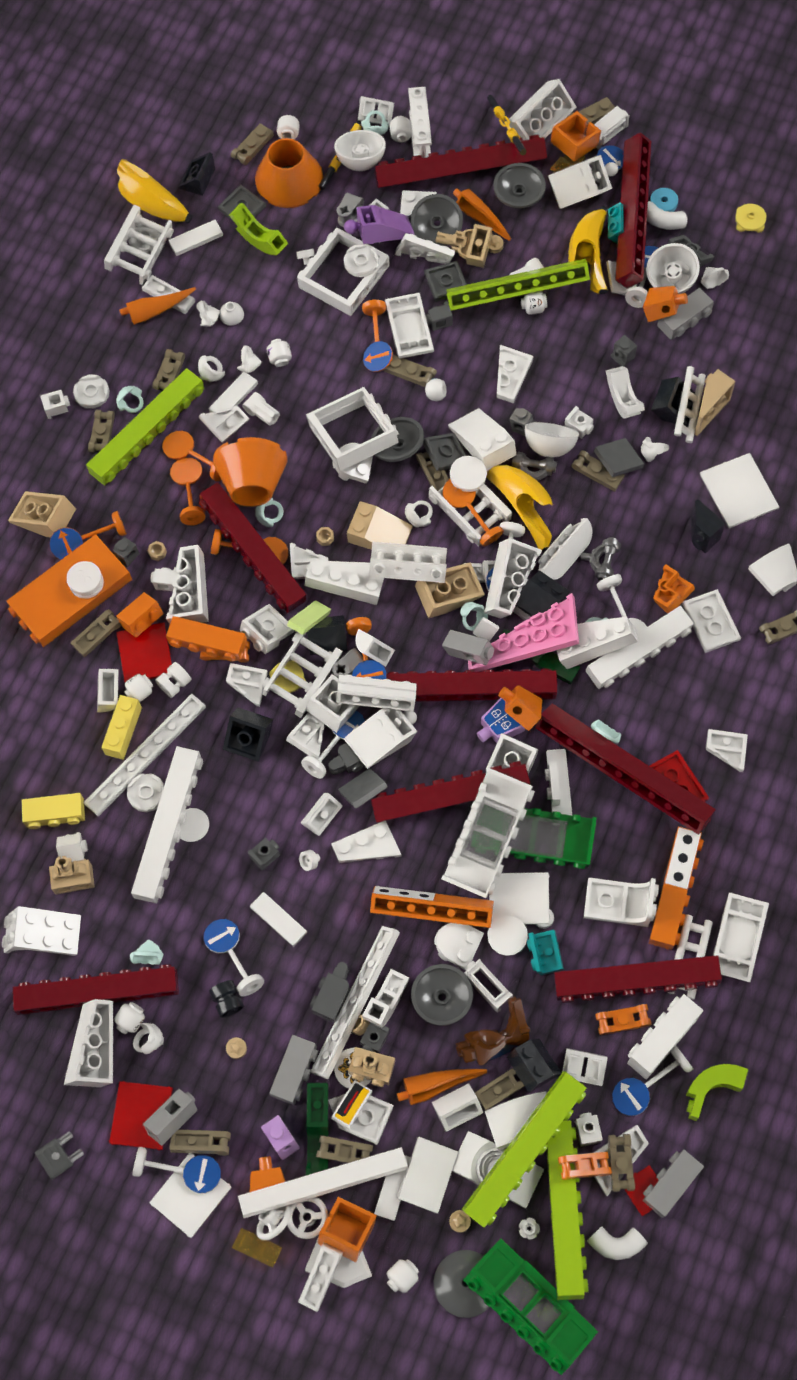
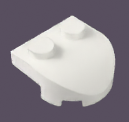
[332,443,373,483]
[434,923,484,970]

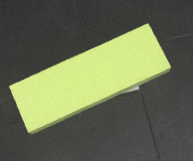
[287,600,331,635]

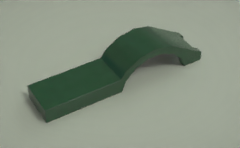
[502,629,580,685]
[306,1083,329,1176]

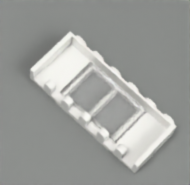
[441,767,535,898]

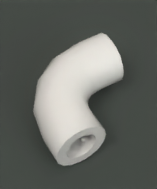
[647,201,687,230]
[587,1226,648,1260]

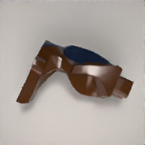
[455,996,530,1065]

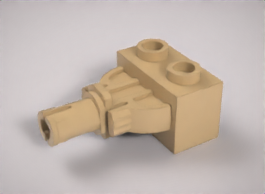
[436,224,492,268]
[49,856,95,894]
[348,1047,395,1087]

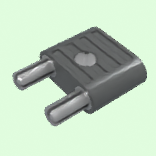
[35,1132,84,1180]

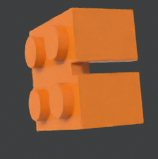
[550,111,601,162]
[317,1197,377,1262]

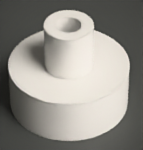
[296,249,315,265]
[299,850,320,871]

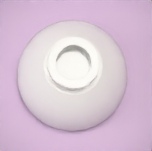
[220,302,244,325]

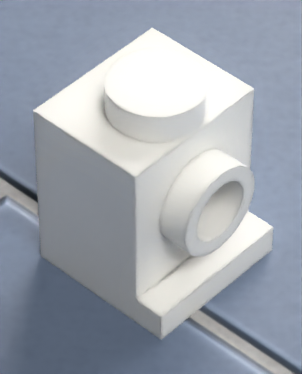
[40,390,70,419]
[564,406,594,439]
[151,567,177,592]

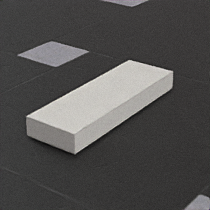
[169,220,223,256]
[142,275,195,314]
[209,372,258,412]
[250,892,307,947]
[374,1155,411,1221]
[298,1243,343,1312]

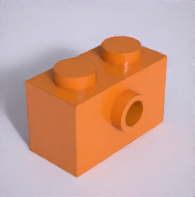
[116,592,164,637]

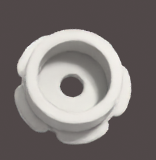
[519,1218,540,1240]

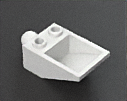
[548,155,618,209]
[344,708,417,769]

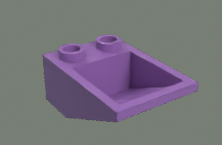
[344,205,415,244]

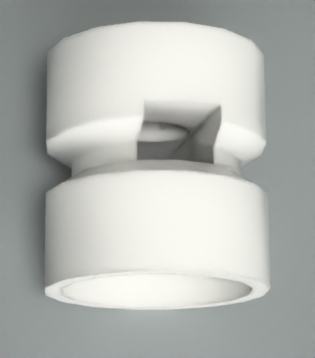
[155,662,192,698]

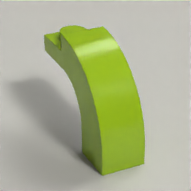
[229,203,288,255]
[686,1064,748,1121]

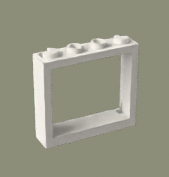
[297,228,389,316]
[306,387,399,471]

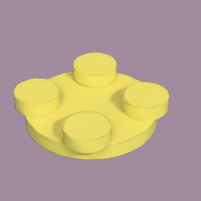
[735,204,766,233]
[269,661,306,693]

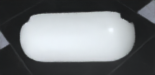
[538,518,592,580]

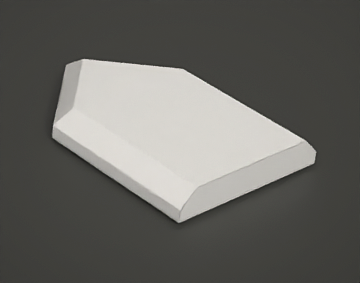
[328,1094,394,1145]
[305,1237,372,1288]

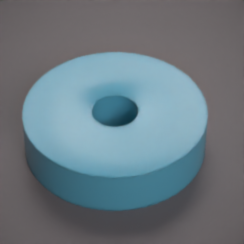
[650,188,678,212]

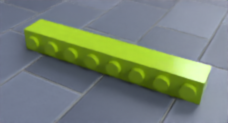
[446,259,590,310]
[86,368,204,486]
[462,1071,587,1228]
[546,1120,588,1300]

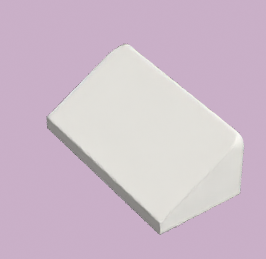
[301,793,343,836]

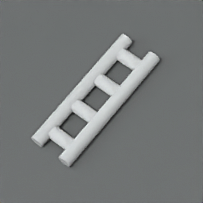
[674,366,706,443]
[668,914,713,1000]

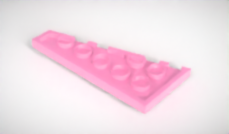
[468,593,579,672]

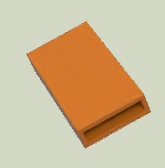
[6,534,132,647]

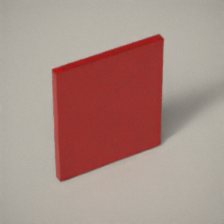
[116,622,172,683]
[109,1081,173,1151]

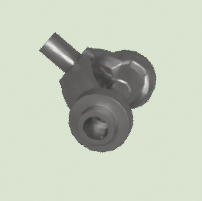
[512,452,557,481]
[581,537,621,581]

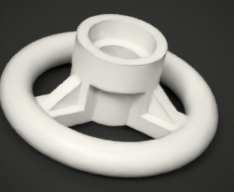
[287,1197,328,1239]
[256,1205,291,1240]

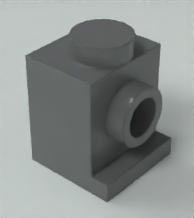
[425,301,453,331]
[610,335,637,366]
[510,408,536,436]
[113,537,139,568]
[248,837,280,871]
[360,1022,390,1053]

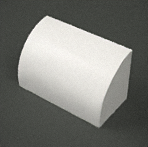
[355,629,395,667]
[97,669,118,713]
[432,1084,483,1132]

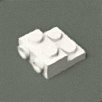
[240,604,294,654]

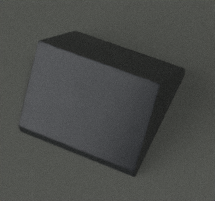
[178,152,215,196]
[307,615,348,655]

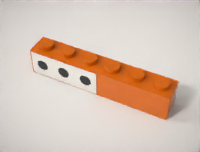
[648,826,704,950]
[370,886,494,928]

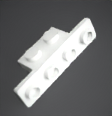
[545,749,572,826]

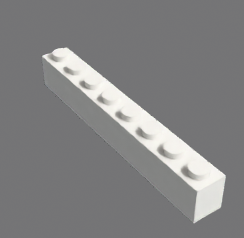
[131,746,203,904]

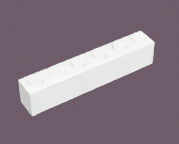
[585,605,694,689]

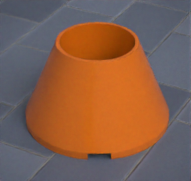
[255,138,323,208]
[213,437,287,506]

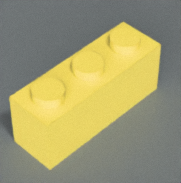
[101,695,142,760]
[22,793,85,829]

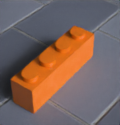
[166,616,247,661]

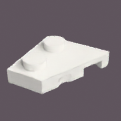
[286,712,324,759]

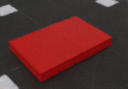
[649,750,709,802]

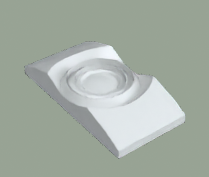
[385,293,434,359]
[713,893,769,983]
[452,1131,544,1209]

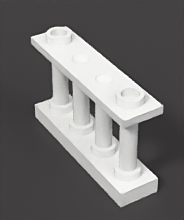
[408,87,432,158]
[104,205,174,285]
[429,484,512,546]
[369,542,447,583]
[262,632,343,718]

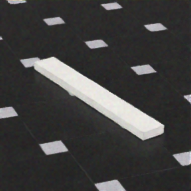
[83,694,206,817]
[311,926,400,1079]
[238,1147,408,1218]

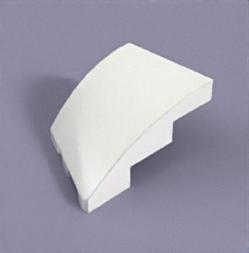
[748,543,797,596]
[485,1091,547,1151]

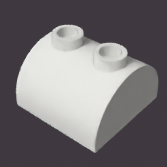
[486,733,538,774]

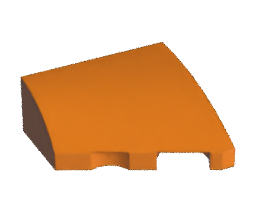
[653,564,695,613]

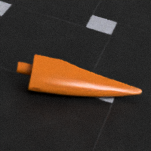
[453,189,511,241]
[119,287,196,325]
[397,1069,487,1105]

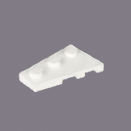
[395,233,455,264]
[497,345,533,403]
[331,820,402,863]
[593,1125,649,1196]

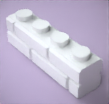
[336,675,417,712]

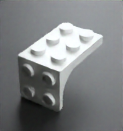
[584,878,659,927]
[2,906,81,956]

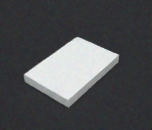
[682,589,741,653]
[397,1137,458,1213]

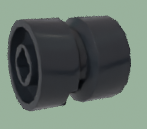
[209,980,244,1018]

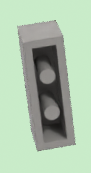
[657,288,714,340]
[269,1035,319,1105]
[643,1150,704,1218]

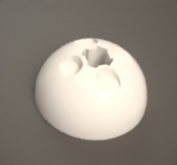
[334,130,385,171]
[646,243,700,294]
[525,422,579,458]

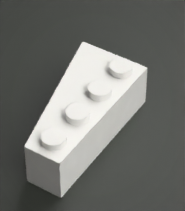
[484,538,542,619]
[166,545,209,624]
[304,560,384,605]
[64,999,113,1087]

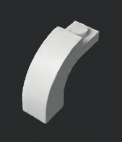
[606,366,645,418]
[362,969,409,1028]

